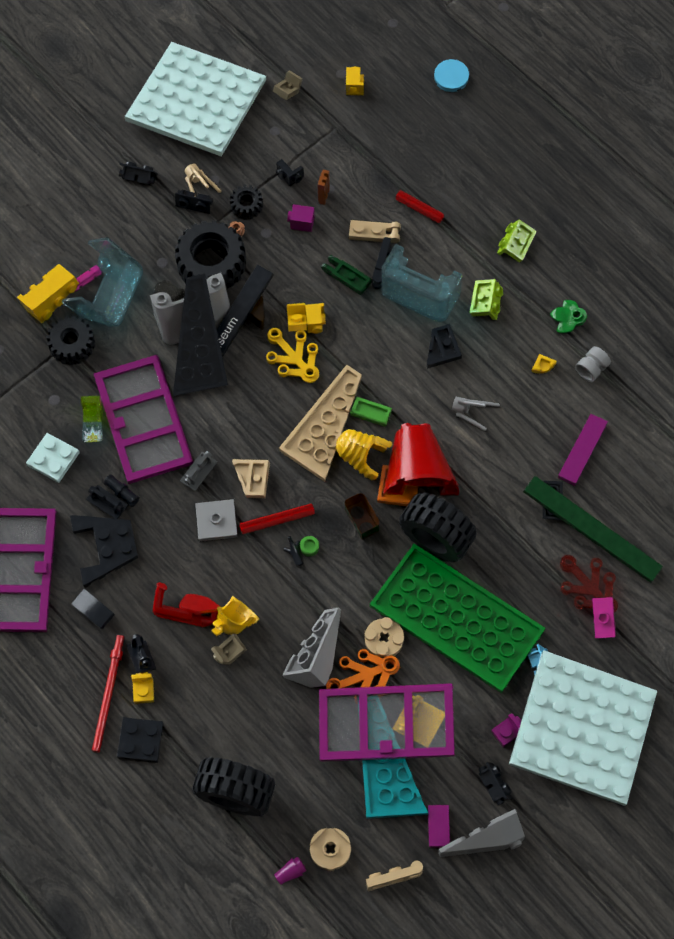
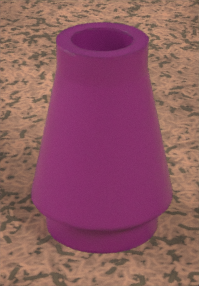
[274,857,307,885]

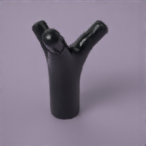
[284,536,304,567]

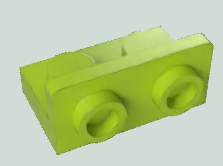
[497,219,537,262]
[469,279,503,320]

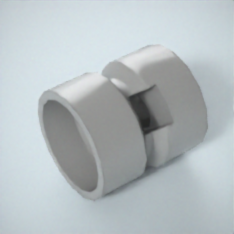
[575,346,611,382]

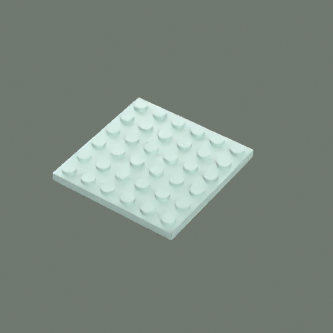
[125,42,266,157]
[509,650,657,806]

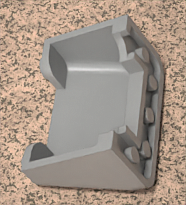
[150,273,231,345]

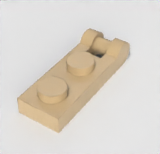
[349,220,401,243]
[366,861,423,891]

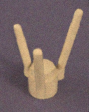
[185,164,221,197]

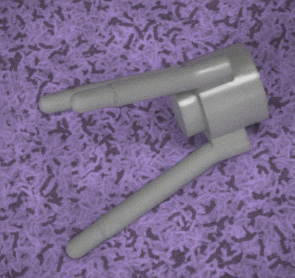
[452,396,500,431]

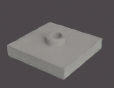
[195,499,237,541]

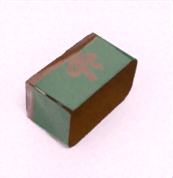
[344,493,379,540]

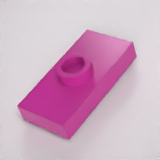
[592,597,616,638]

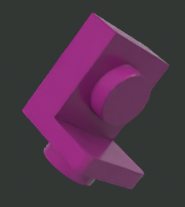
[491,713,522,748]

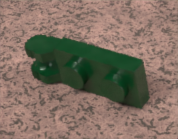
[321,255,372,295]

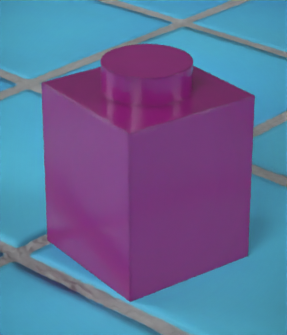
[287,204,315,232]

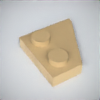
[232,459,270,498]

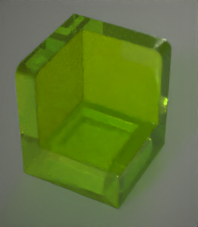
[81,396,102,425]

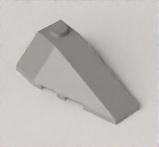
[282,607,341,688]
[438,809,525,857]

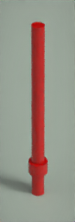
[92,635,124,753]

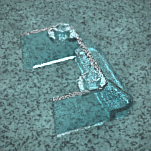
[62,237,143,327]

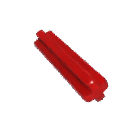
[396,190,444,223]

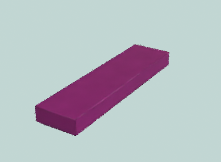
[558,414,608,486]

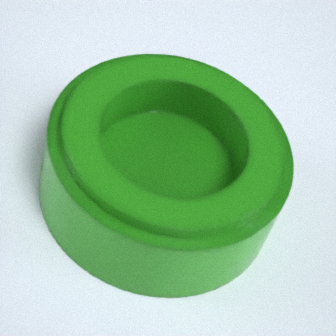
[300,536,319,556]

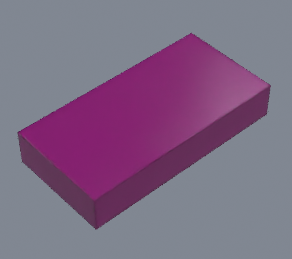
[428,805,450,848]

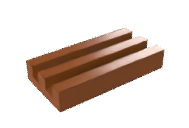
[318,170,330,205]

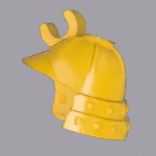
[211,596,259,636]

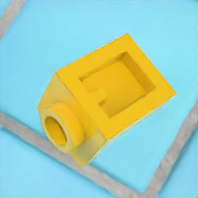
[287,303,307,332]
[131,672,154,704]

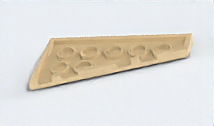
[279,365,362,482]

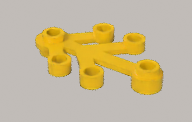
[266,328,319,383]

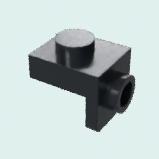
[276,159,304,186]

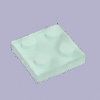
[26,433,80,483]

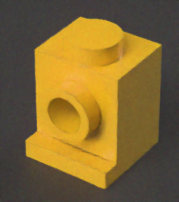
[346,66,364,95]
[305,303,326,334]

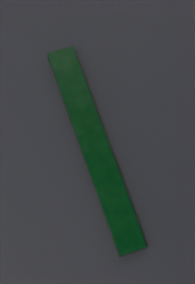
[523,476,663,583]

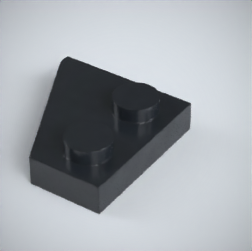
[427,324,462,369]

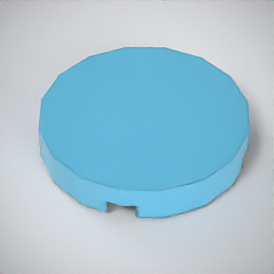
[434,59,469,92]

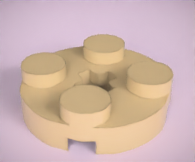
[365,617,404,657]
[310,828,351,871]

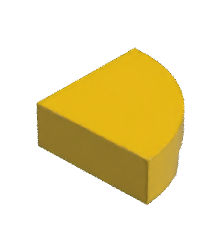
[532,354,557,373]

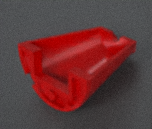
[383,423,460,495]

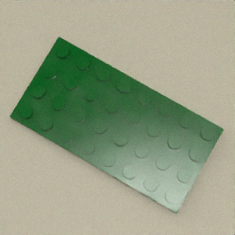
[369,544,546,693]

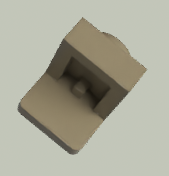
[273,70,302,100]
[211,634,247,665]

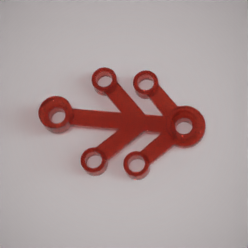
[560,555,618,613]

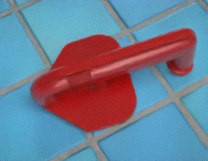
[153,582,220,627]

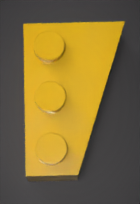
[17,264,79,323]

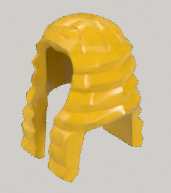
[336,429,392,480]

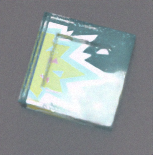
[82,422,102,442]

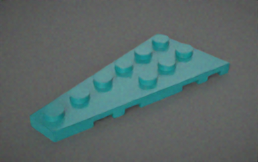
[358,695,428,819]

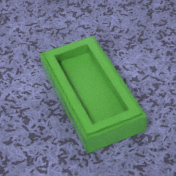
[350,397,392,427]

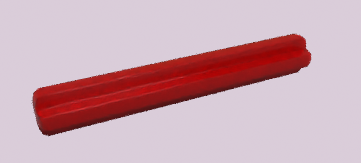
[240,504,315,534]

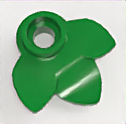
[550,300,587,333]

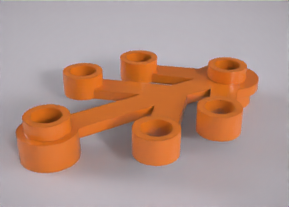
[326,649,400,705]

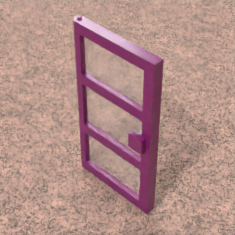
[94,355,194,484]
[0,508,57,632]
[319,683,455,762]

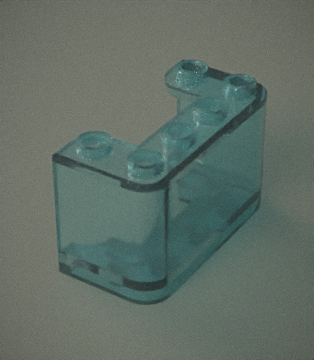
[381,244,462,322]

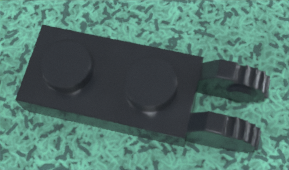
[372,237,393,290]

